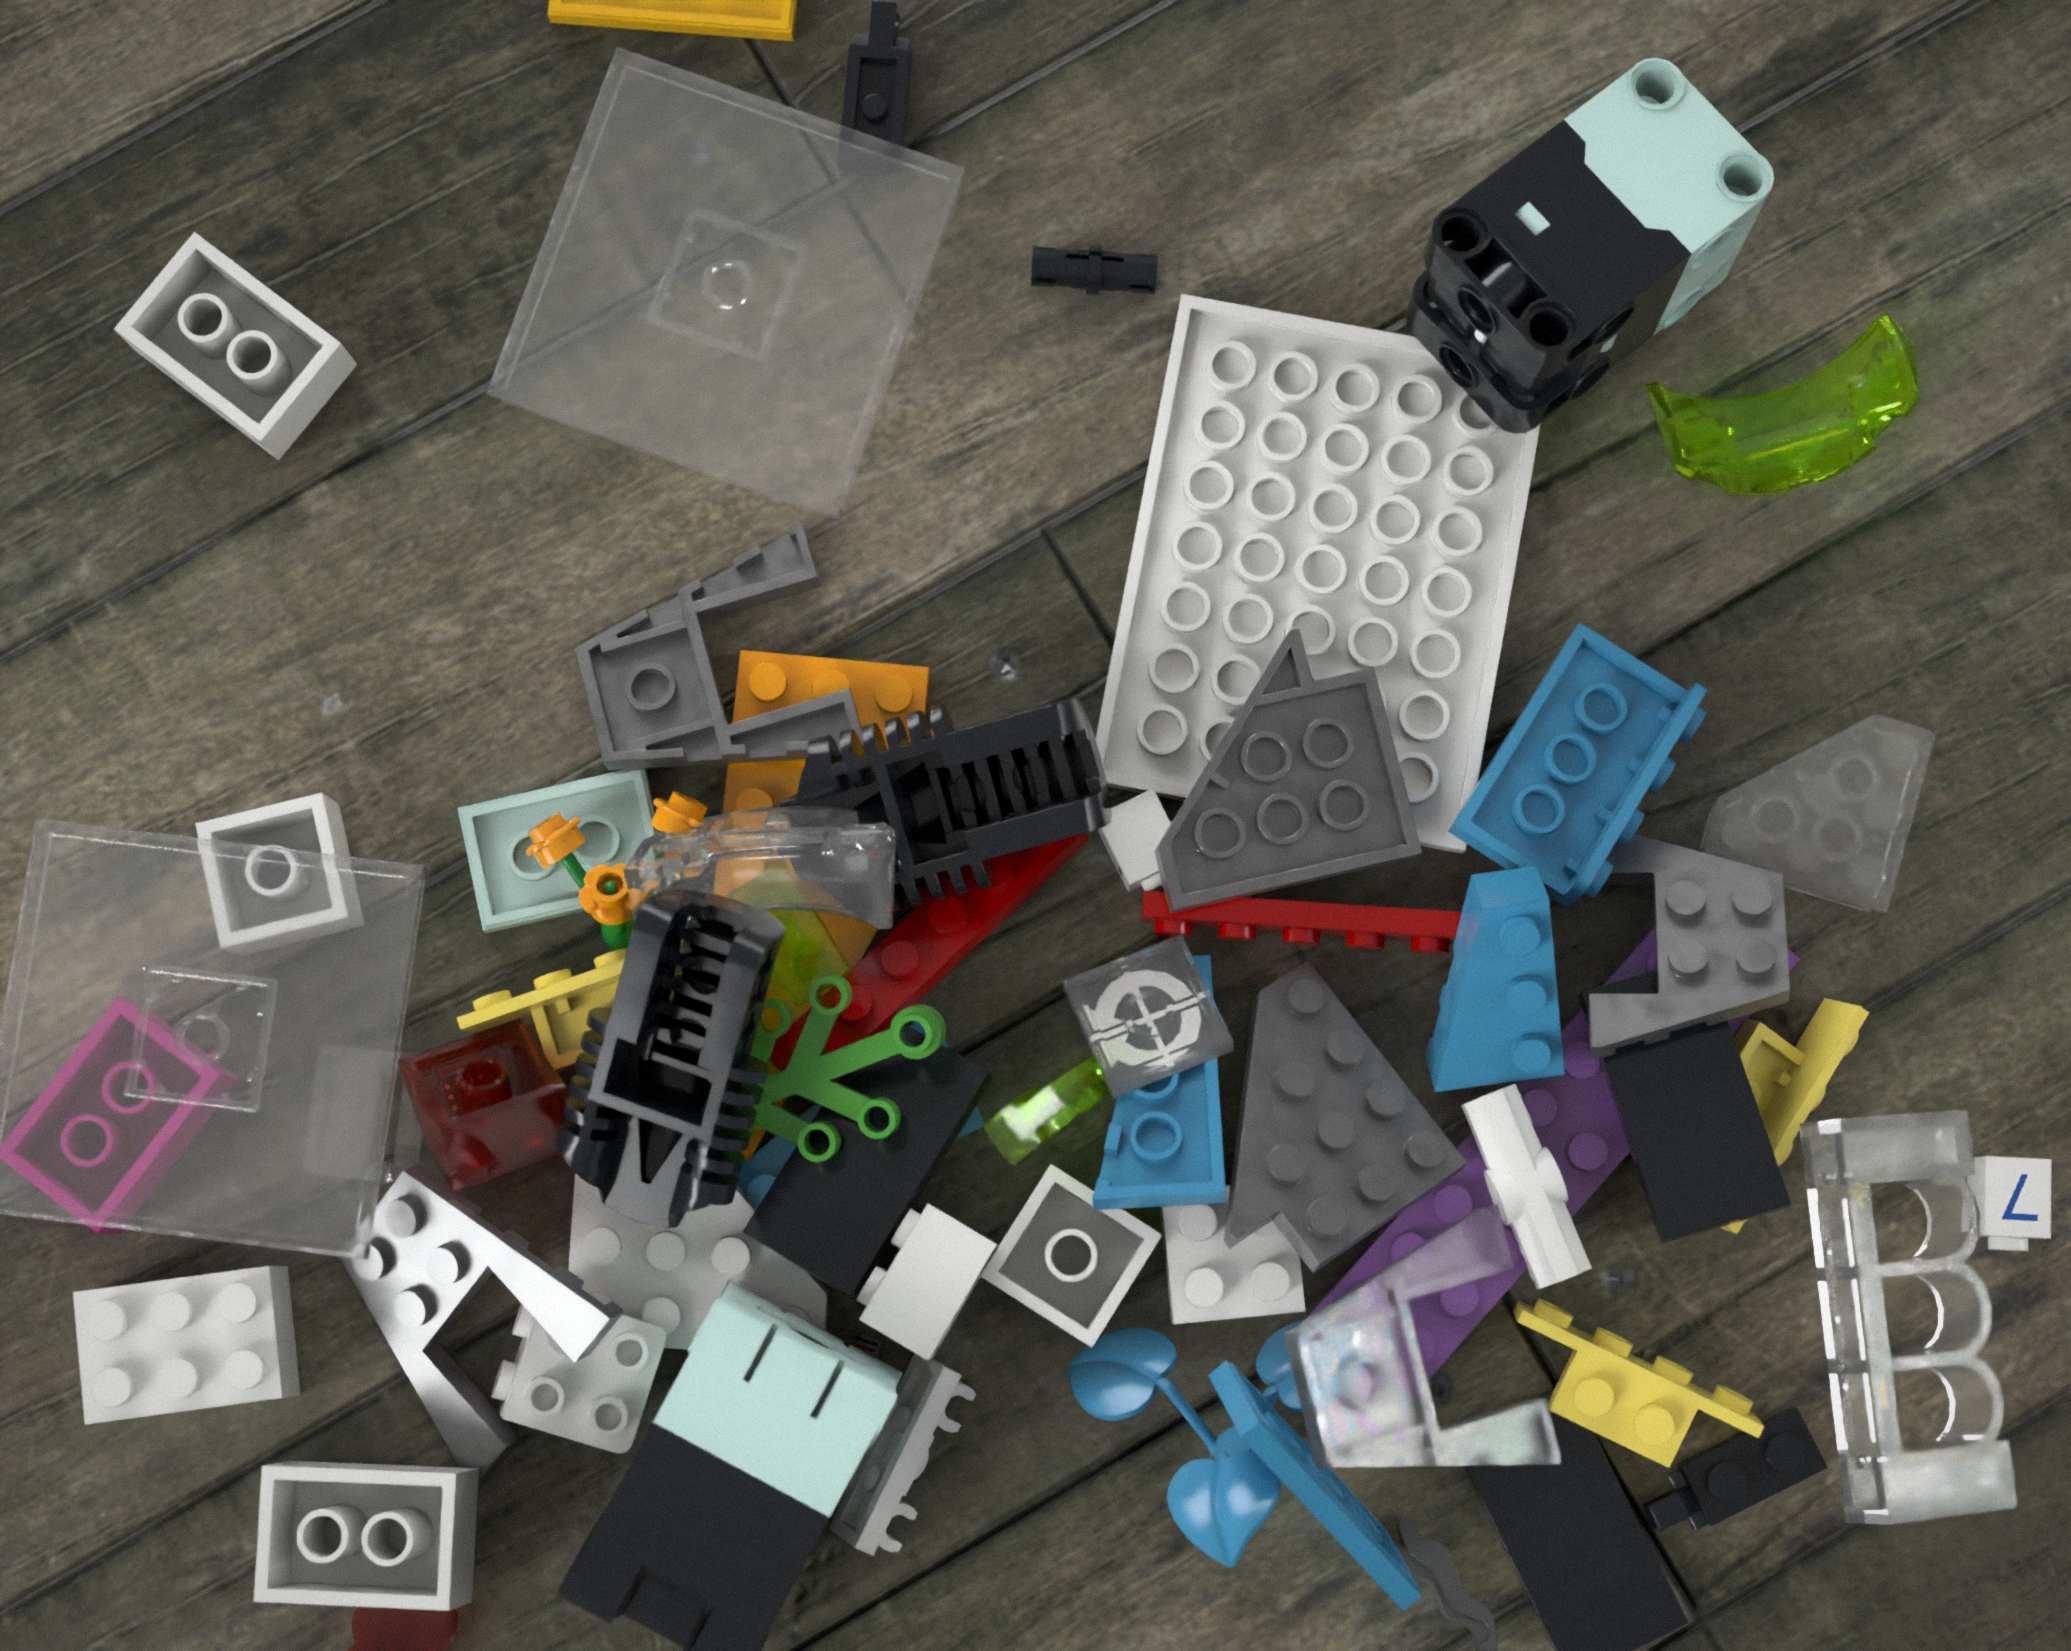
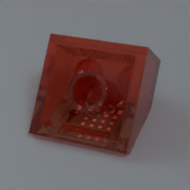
[398,1018,568,1192]

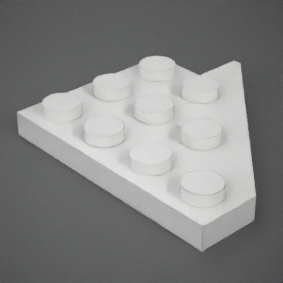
[568,1173,829,1350]

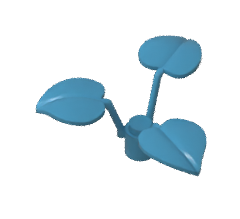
[1067,1320,1372,1568]

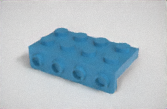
[1448,622,1707,908]

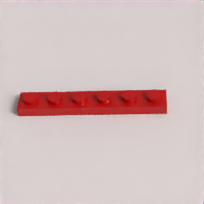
[769,833,1089,1103]
[1141,891,1462,954]

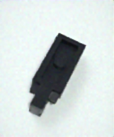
[838,1,913,176]
[1642,1407,1828,1531]

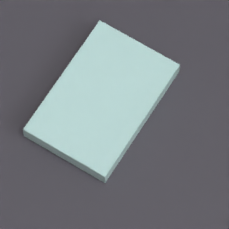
[457,768,673,933]

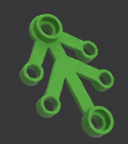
[747,975,946,1162]

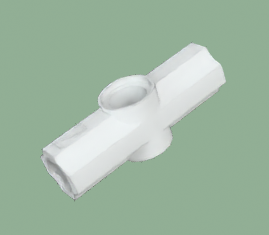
[1461,1084,1592,1289]

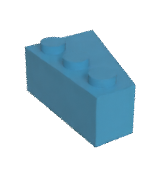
[1425,866,1565,1092]

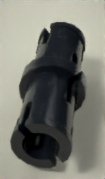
[1031,245,1158,296]

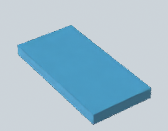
[1208,1361,1422,1611]

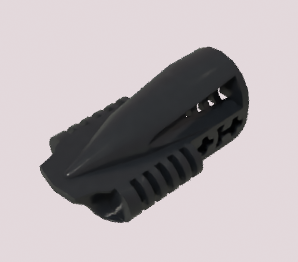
[779,697,1112,922]
[555,890,786,1228]

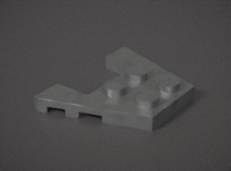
[1588,834,1790,1059]

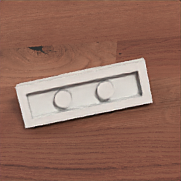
[828,1353,976,1556]

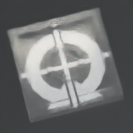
[1063,934,1234,1098]

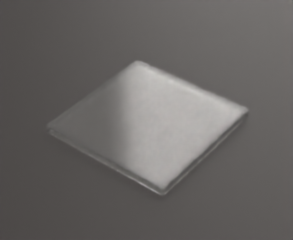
[486,47,967,522]
[0,818,427,1259]

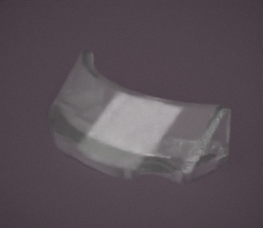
[623,805,896,929]

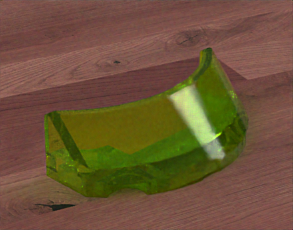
[1645,313,1920,496]

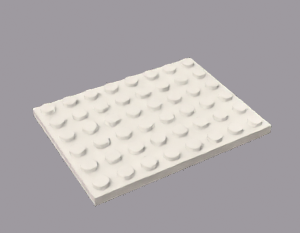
[1095,294,1541,854]

